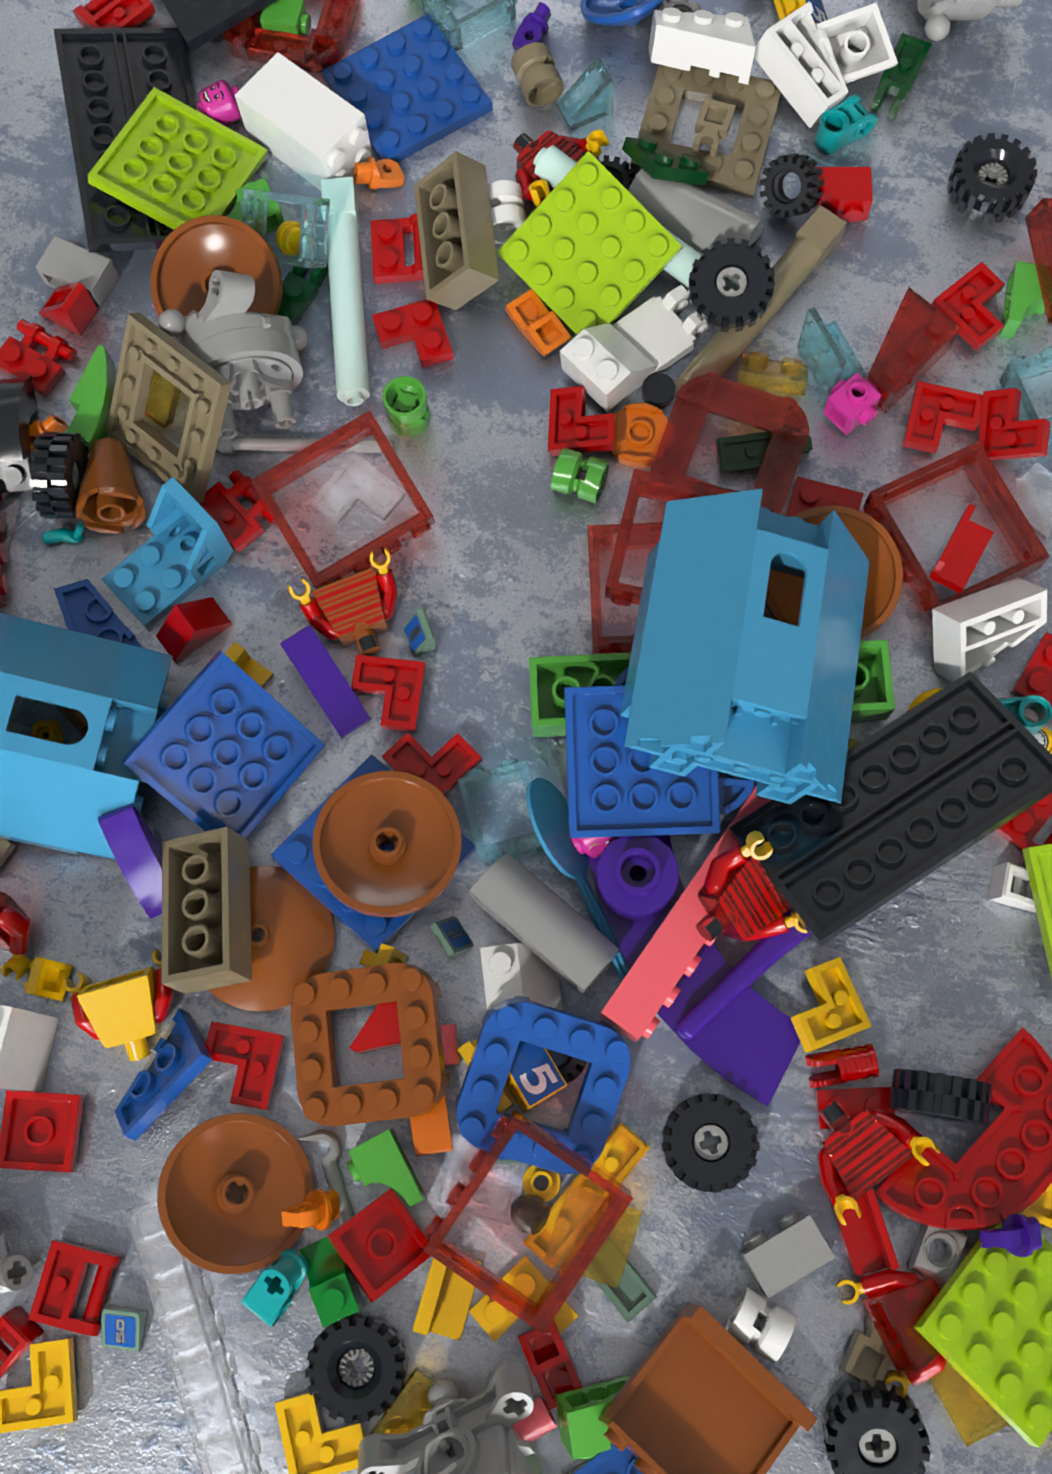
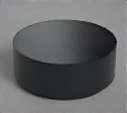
[642,373,675,408]

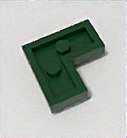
[622,135,710,185]

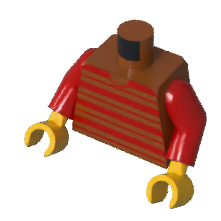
[288,547,398,656]

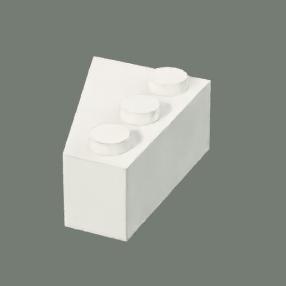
[754,2,849,129]

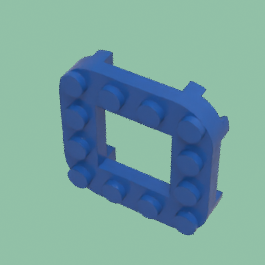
[455,996,631,1174]

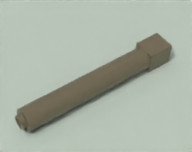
[675,205,847,403]

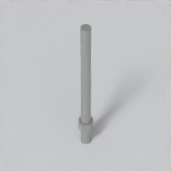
[216,437,394,454]

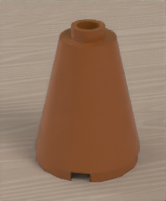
[75,437,146,534]

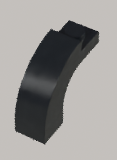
[0,377,38,493]

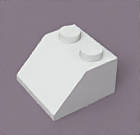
[816,2,898,84]
[560,323,656,413]
[480,943,563,1011]

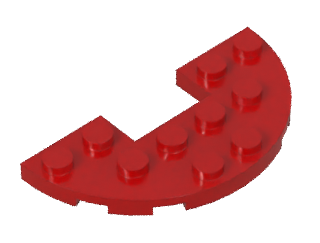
[875,1027,1052,1230]

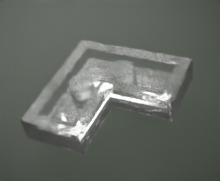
[310,451,406,526]
[438,1130,522,1225]

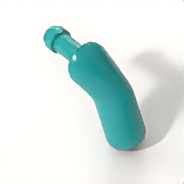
[41,523,85,545]

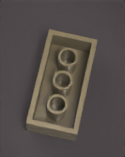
[414,151,499,310]
[162,826,252,994]

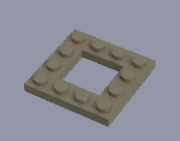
[630,64,781,197]
[106,312,232,503]

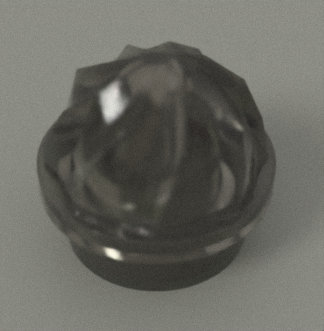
[510,1194,550,1235]

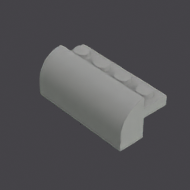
[628,168,766,254]
[469,853,621,995]

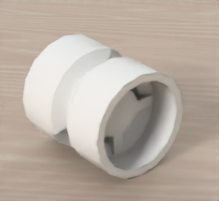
[488,180,526,244]
[725,1287,797,1363]

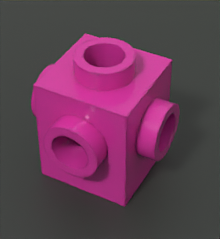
[823,373,881,436]

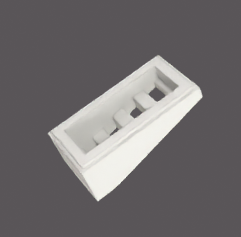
[988,862,1036,913]

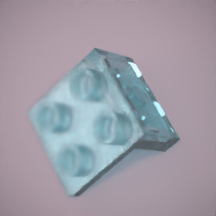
[797,307,867,396]

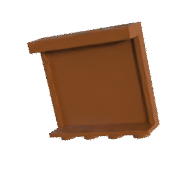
[598,1302,818,1474]

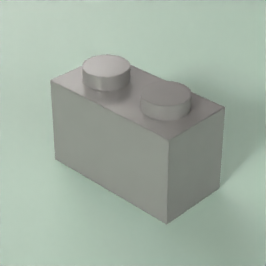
[35,236,120,308]
[739,1211,835,1299]

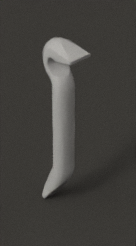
[299,1129,354,1225]

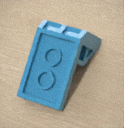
[102,477,233,630]

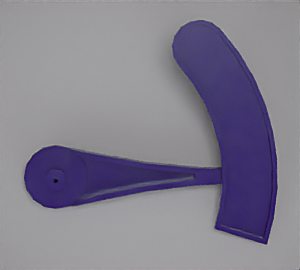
[588,835,811,1107]

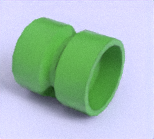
[382,376,430,437]
[550,448,610,504]

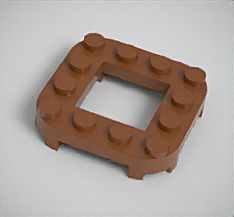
[291,963,450,1126]

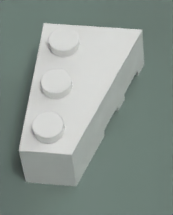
[648,7,756,85]
[932,577,1047,682]

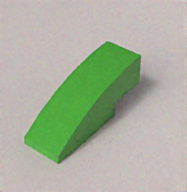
[66,344,116,453]

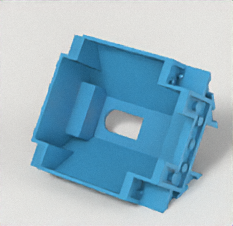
[620,488,870,804]
[0,613,173,859]

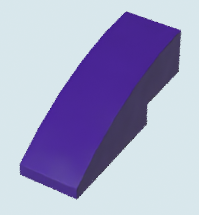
[280,625,371,739]
[98,803,162,919]

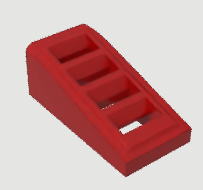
[0,1306,44,1381]

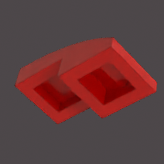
[518,1320,583,1410]

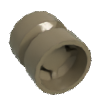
[511,42,564,108]

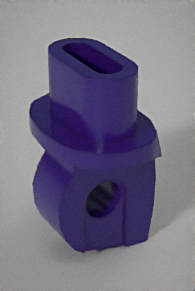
[512,2,551,51]
[979,1213,1042,1257]

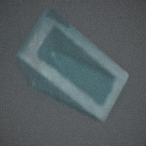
[556,57,614,130]

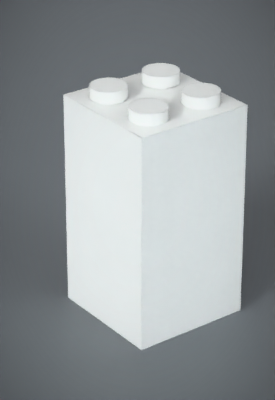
[235,52,373,190]
[0,1005,59,1092]

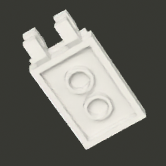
[613,284,708,399]

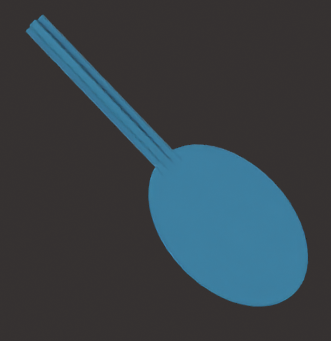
[526,778,629,980]

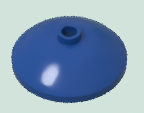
[580,0,665,27]

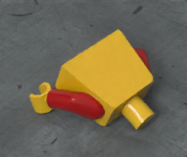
[63,949,173,1061]

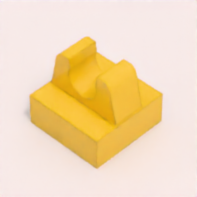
[359,943,408,967]
[23,957,73,1001]

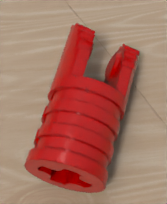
[805,1043,879,1089]

